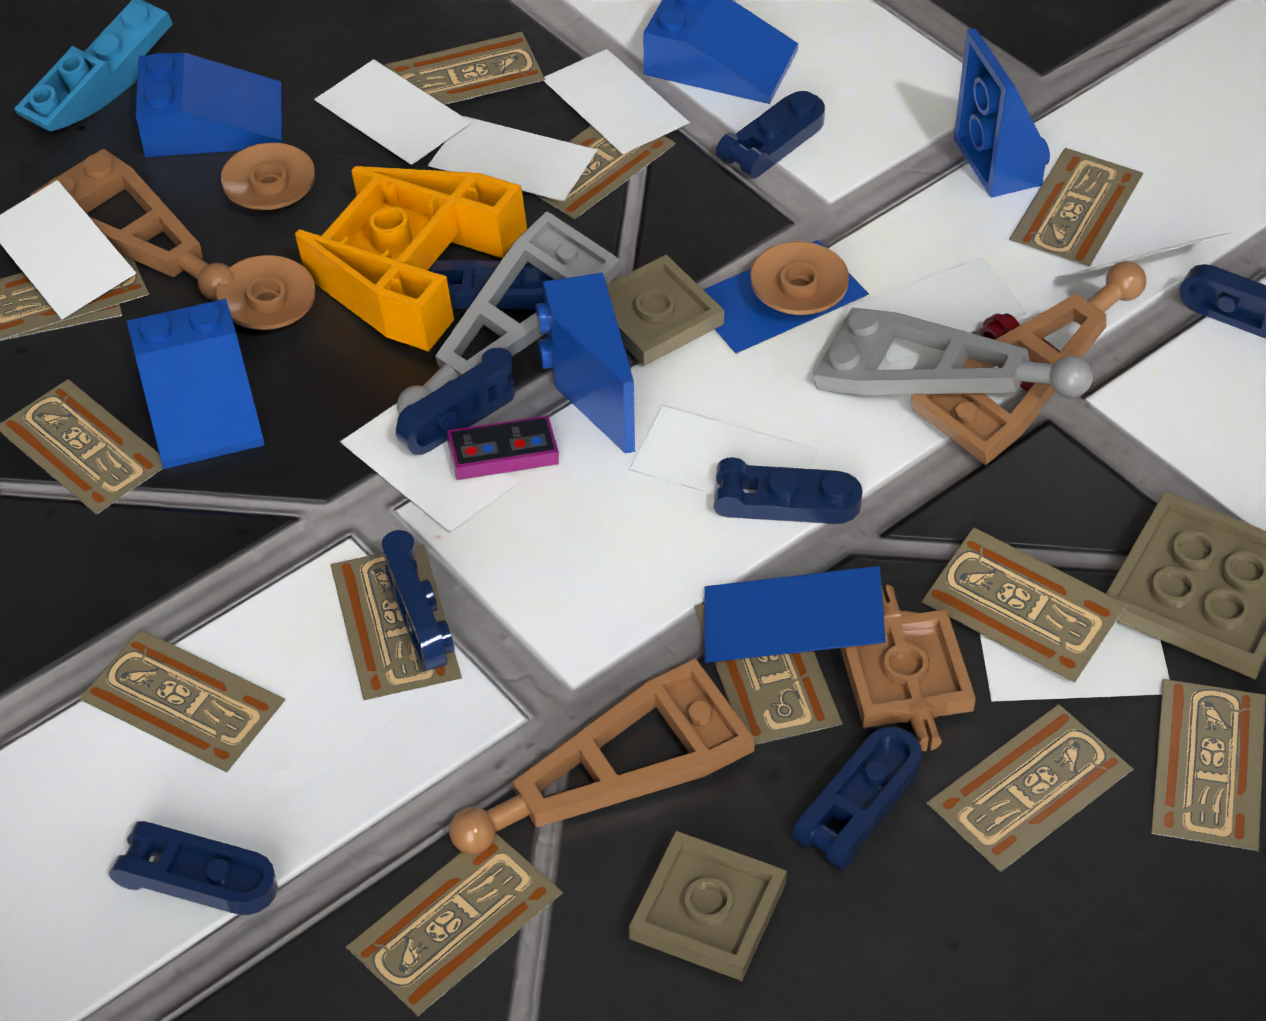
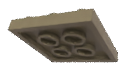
[1106,491,1266,680]

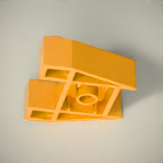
[295,166,527,352]

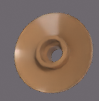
[221,143,315,210]
[751,241,849,315]
[216,255,315,330]

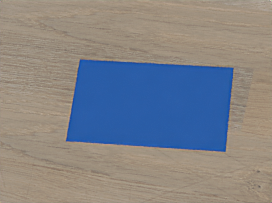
[703,240,869,354]
[705,566,886,663]

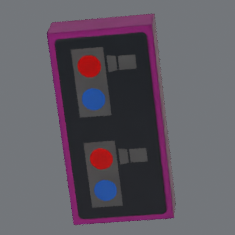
[447,415,559,480]

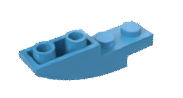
[14,0,173,131]

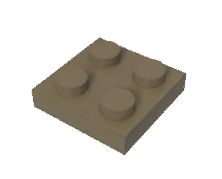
[607,255,724,366]
[629,831,787,981]

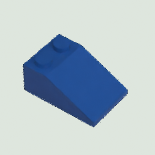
[643,0,798,104]
[954,28,1050,198]
[136,53,283,157]
[536,273,635,453]
[127,299,264,469]

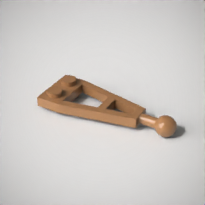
[29,148,234,301]
[911,261,1147,465]
[449,658,754,854]

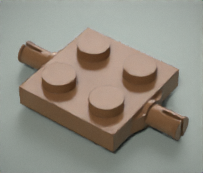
[840,585,976,751]

